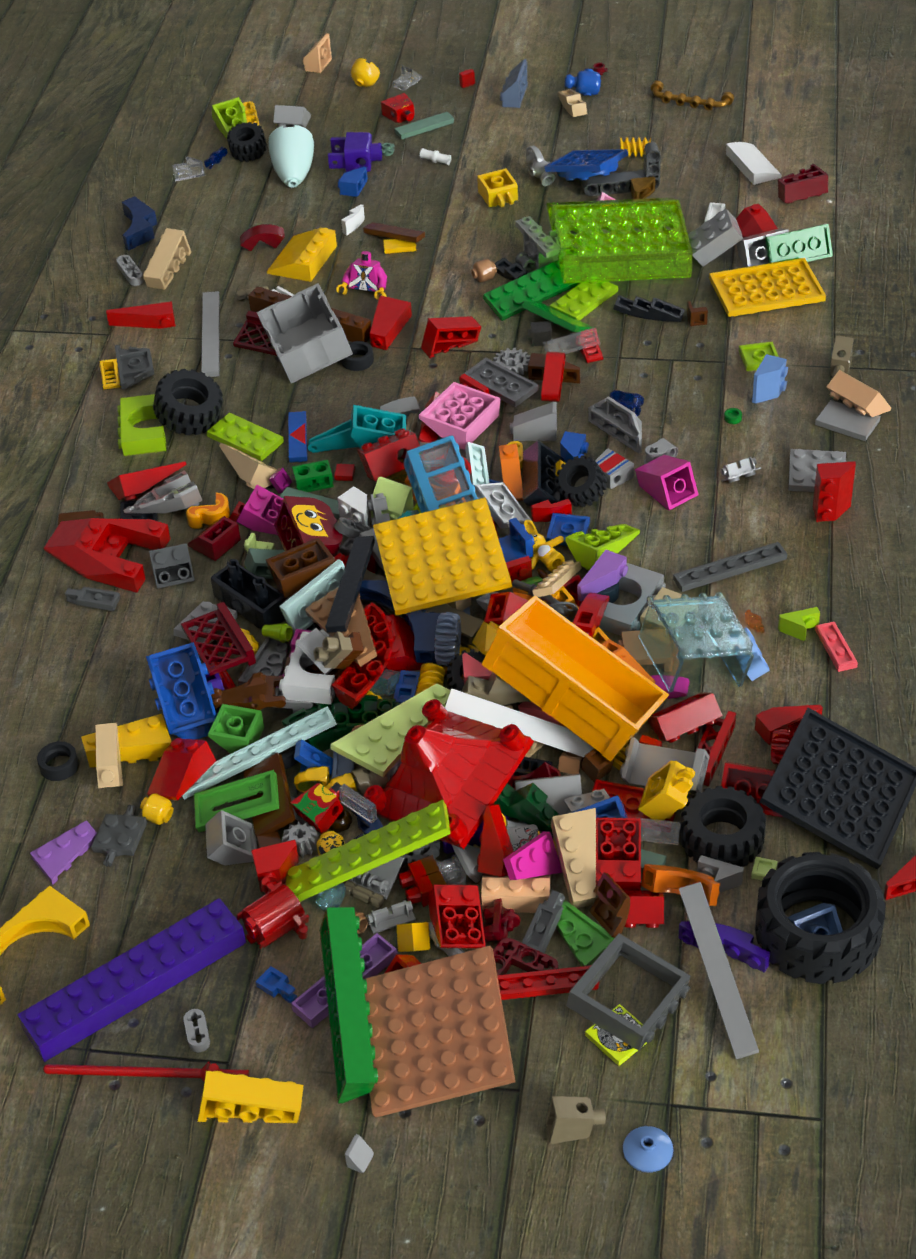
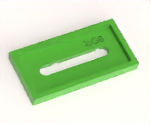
[194,770,279,832]

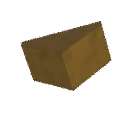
[631,177,655,205]

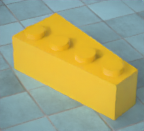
[81,714,172,768]
[198,1071,304,1123]

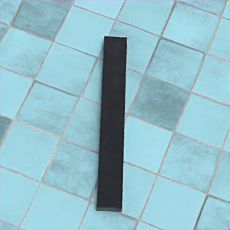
[325,536,375,633]

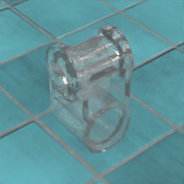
[436,854,467,885]

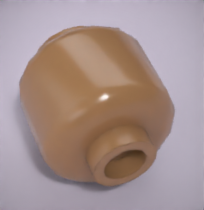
[471,259,497,283]

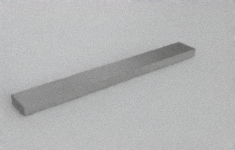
[202,291,220,377]
[679,882,759,1059]

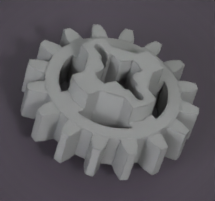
[493,348,530,375]

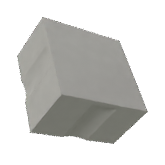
[257,283,353,384]

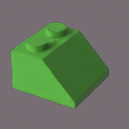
[208,704,264,754]

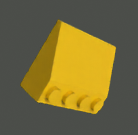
[267,228,337,282]

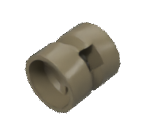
[351,767,388,797]

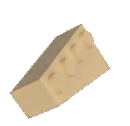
[551,808,596,908]

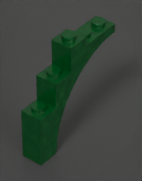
[494,783,560,832]

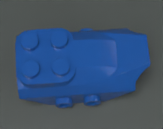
[146,642,217,740]

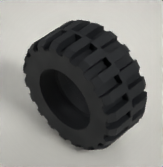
[153,369,223,436]
[680,786,766,867]

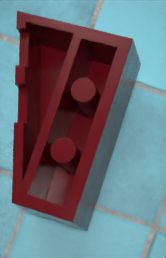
[778,164,828,203]

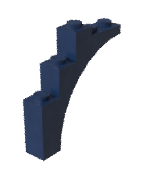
[359,580,441,663]

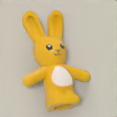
[524,520,565,572]

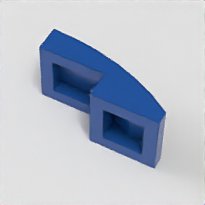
[394,670,420,703]

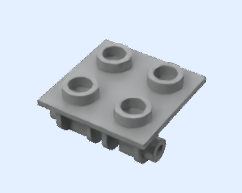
[349,857,404,900]

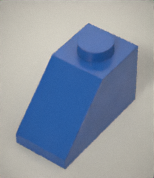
[338,167,368,197]

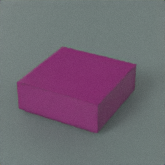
[269,467,292,493]

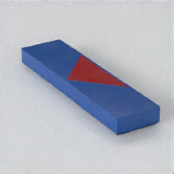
[288,411,307,463]

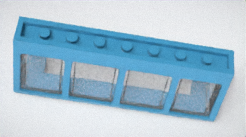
[403,436,479,513]

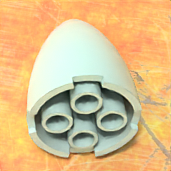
[269,125,314,188]

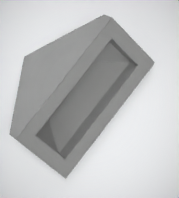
[452,844,482,883]

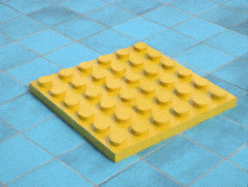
[373,497,512,616]

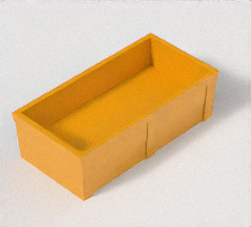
[481,596,669,762]

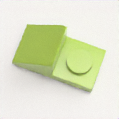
[778,607,820,641]

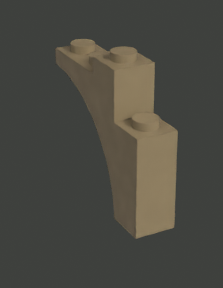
[457,672,532,715]

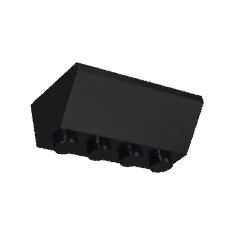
[523,440,565,506]

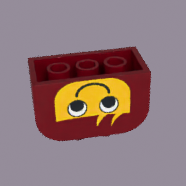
[274,496,343,557]

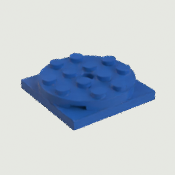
[545,149,628,180]

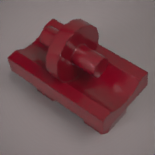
[483,898,520,942]

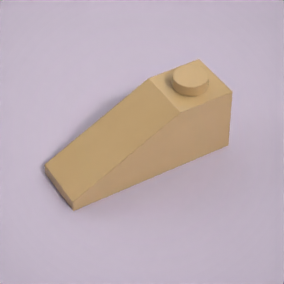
[95,723,123,788]

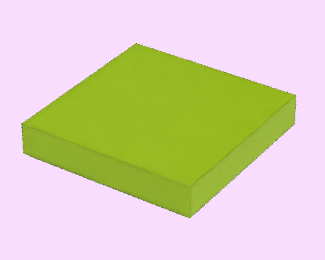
[738,342,779,371]

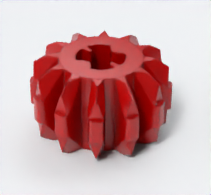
[771,729,794,764]

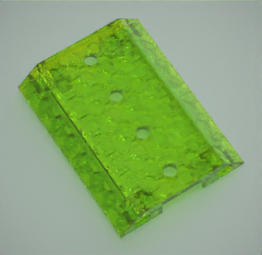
[546,198,692,284]

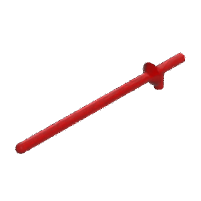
[43,1062,249,1082]

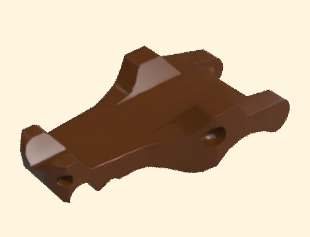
[211,672,286,711]

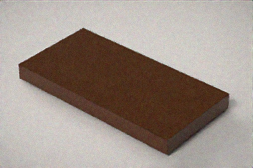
[243,752,295,838]

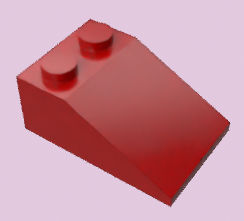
[147,738,216,801]

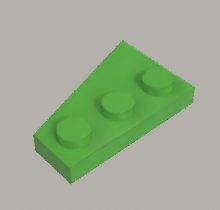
[556,900,614,966]

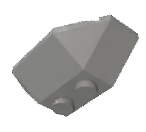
[589,397,642,454]

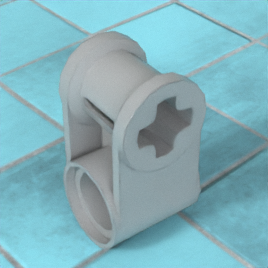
[644,438,678,464]

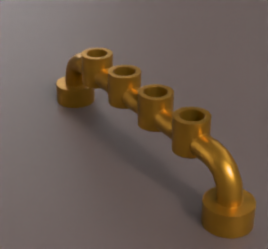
[651,80,734,110]

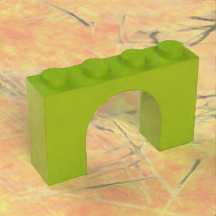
[117,394,166,456]

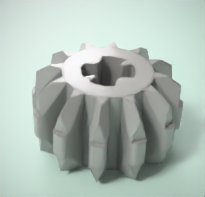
[282,821,319,858]

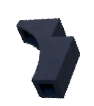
[122,196,157,251]

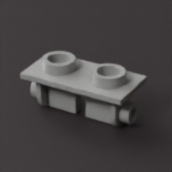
[720,457,761,483]
[367,493,390,528]
[563,789,610,814]
[366,900,416,934]

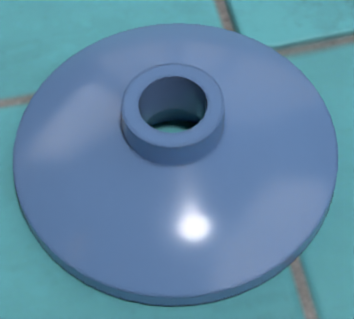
[623,1126,673,1172]

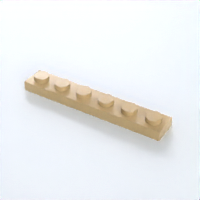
[532,560,582,597]

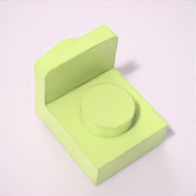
[244,533,275,553]

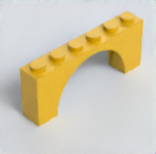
[0,886,90,1005]

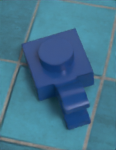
[255,966,297,1003]

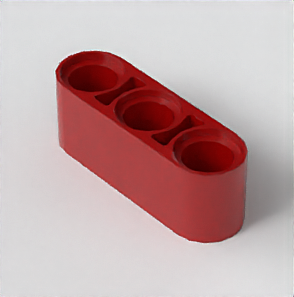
[541,351,565,402]

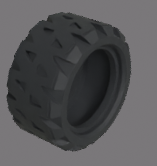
[755,852,886,984]

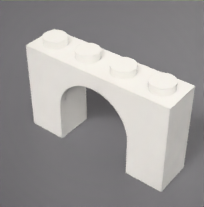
[279,632,335,704]

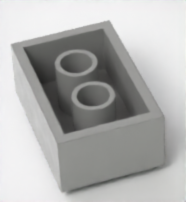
[686,208,743,267]

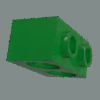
[292,460,334,492]

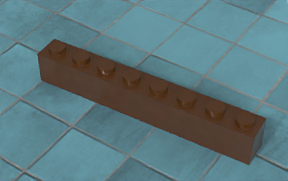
[248,286,371,342]

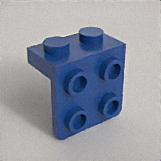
[499,518,535,562]

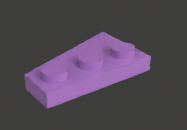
[30,820,97,884]

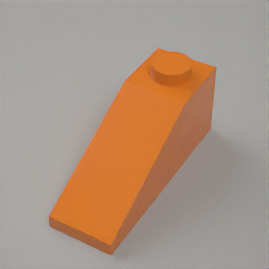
[499,444,523,501]

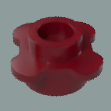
[591,63,608,75]

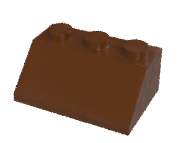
[266,538,335,598]

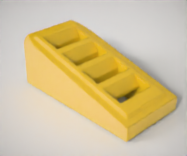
[99,359,121,390]

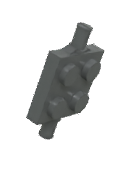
[91,804,148,867]

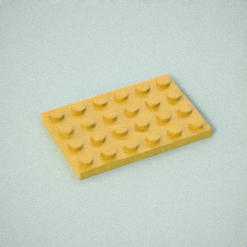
[709,258,826,317]

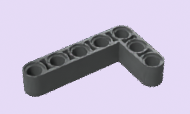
[582,142,661,196]

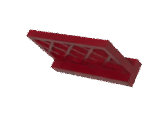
[233,311,277,356]
[181,602,256,676]

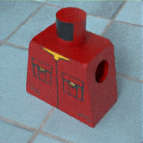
[381,93,415,123]

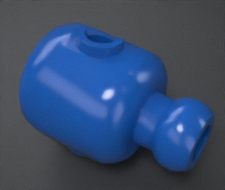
[565,69,601,96]

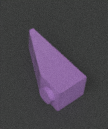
[577,550,628,601]

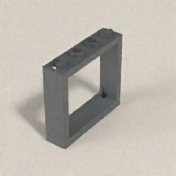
[566,933,691,1051]

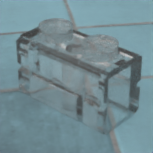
[637,817,681,845]

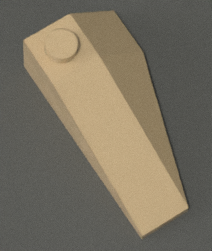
[219,443,277,489]

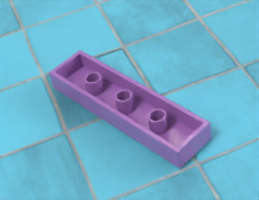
[291,933,397,1028]

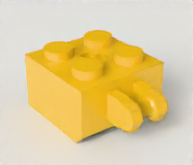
[477,168,518,207]
[638,761,695,823]

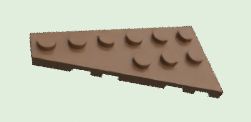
[304,587,377,667]

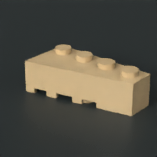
[143,228,191,290]

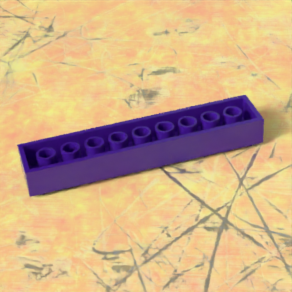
[17,898,246,1062]

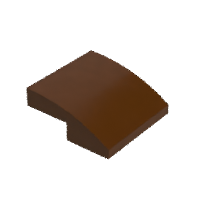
[589,872,630,938]

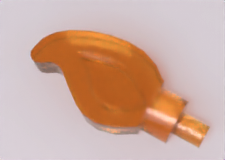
[745,610,765,633]

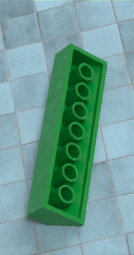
[319,907,378,1104]

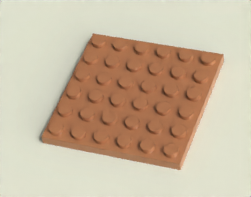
[365,946,516,1118]

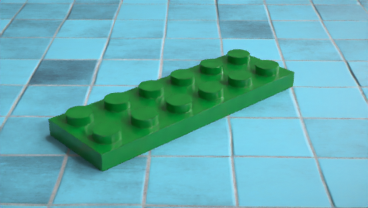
[483,258,582,321]

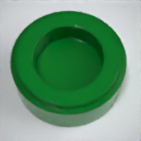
[724,408,742,424]

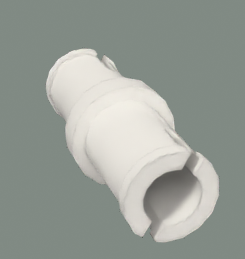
[420,148,451,165]

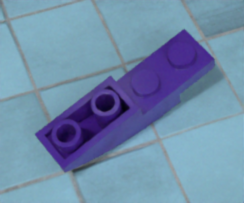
[679,921,770,973]

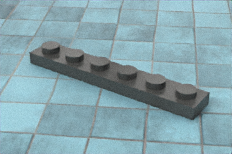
[673,542,787,592]

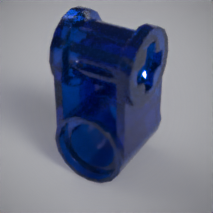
[610,390,644,416]

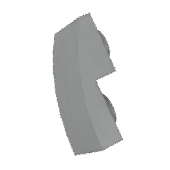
[380,396,421,418]

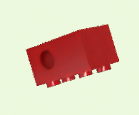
[357,428,425,481]

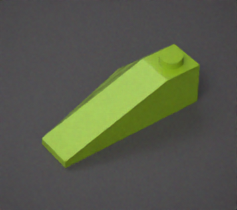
[212,97,247,139]
[565,524,640,571]

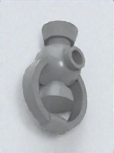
[526,146,555,186]

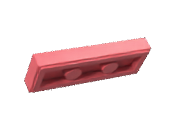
[815,621,858,672]

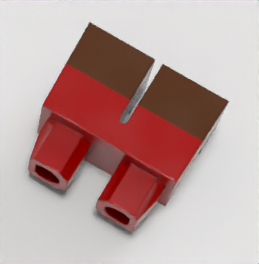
[398,855,447,907]

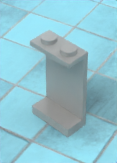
[620,737,710,796]

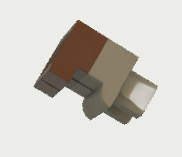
[313,632,364,669]

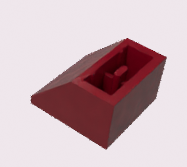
[187,516,241,561]

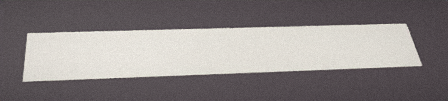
[445,689,594,757]

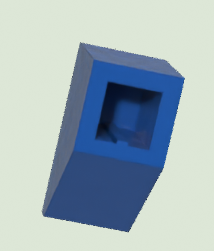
[560,431,589,463]

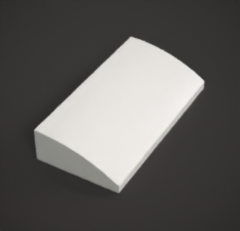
[726,142,782,185]

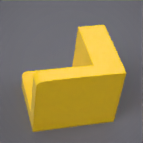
[396,922,430,952]

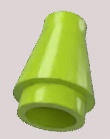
[262,623,293,643]

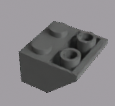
[149,543,195,589]

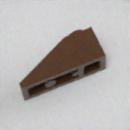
[528,353,581,384]

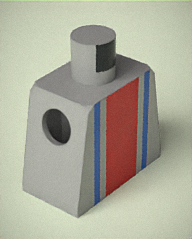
[595,448,634,489]

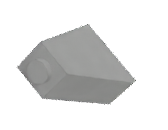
[510,402,557,441]

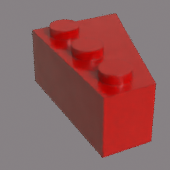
[421,316,481,358]

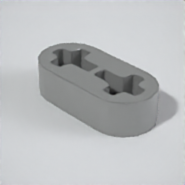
[184,1009,210,1053]

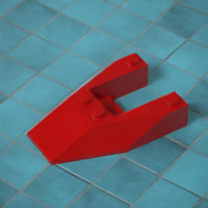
[44,518,170,593]

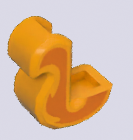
[186,492,230,529]

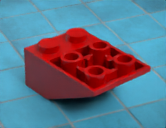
[596,818,641,890]
[428,885,486,948]

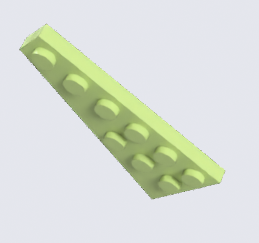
[331,684,451,777]

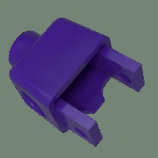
[328,132,382,172]

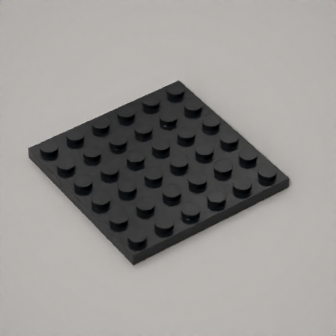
[759,708,916,870]

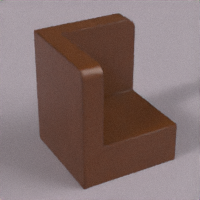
[687,301,708,326]
[581,748,614,783]

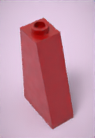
[370,296,412,350]

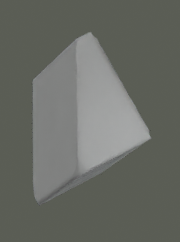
[345,1134,374,1173]

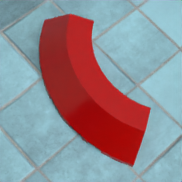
[331,602,394,709]

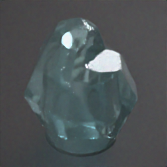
[315,883,346,911]

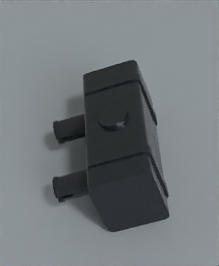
[211,559,288,629]

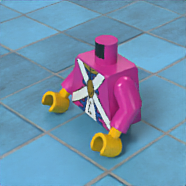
[336,251,387,300]

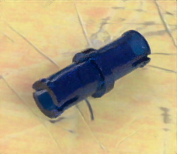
[204,146,228,169]

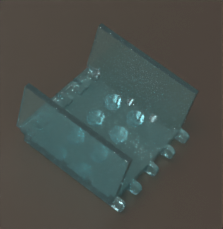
[638,592,754,692]

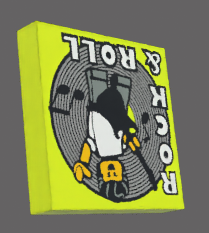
[585,1004,647,1066]

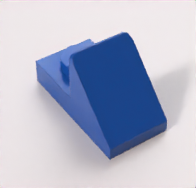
[294,739,333,776]

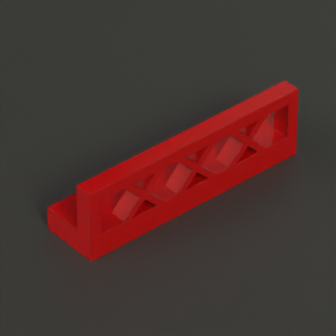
[695,711,736,786]

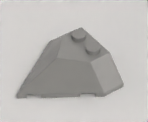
[123,470,203,513]

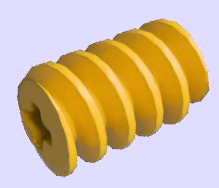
[620,137,651,157]
[415,663,446,695]

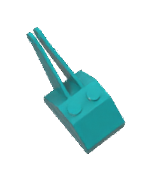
[308,405,406,453]

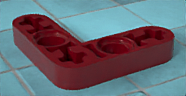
[493,938,559,975]

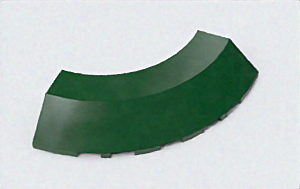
[282,695,401,752]

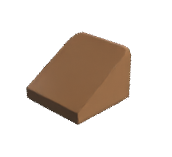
[558,751,584,774]

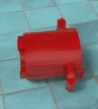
[236,878,309,949]

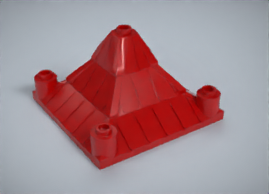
[363,699,534,849]

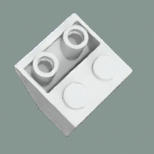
[338,486,370,527]

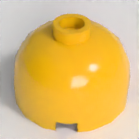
[351,58,380,87]

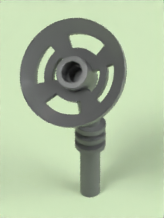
[512,580,578,622]

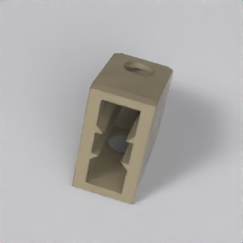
[830,336,854,377]
[545,1096,606,1144]

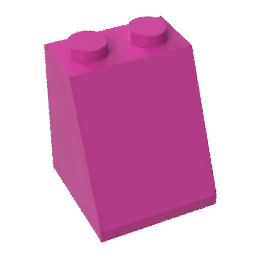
[635,455,699,510]

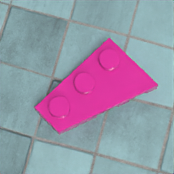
[503,831,562,880]

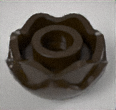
[329,809,352,833]

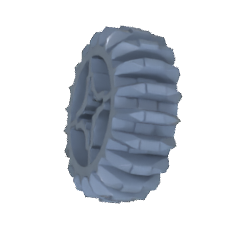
[434,612,461,667]

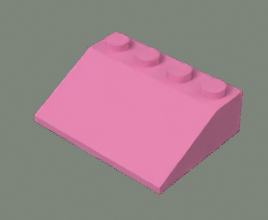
[419,382,500,450]

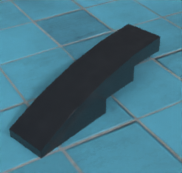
[613,295,685,322]

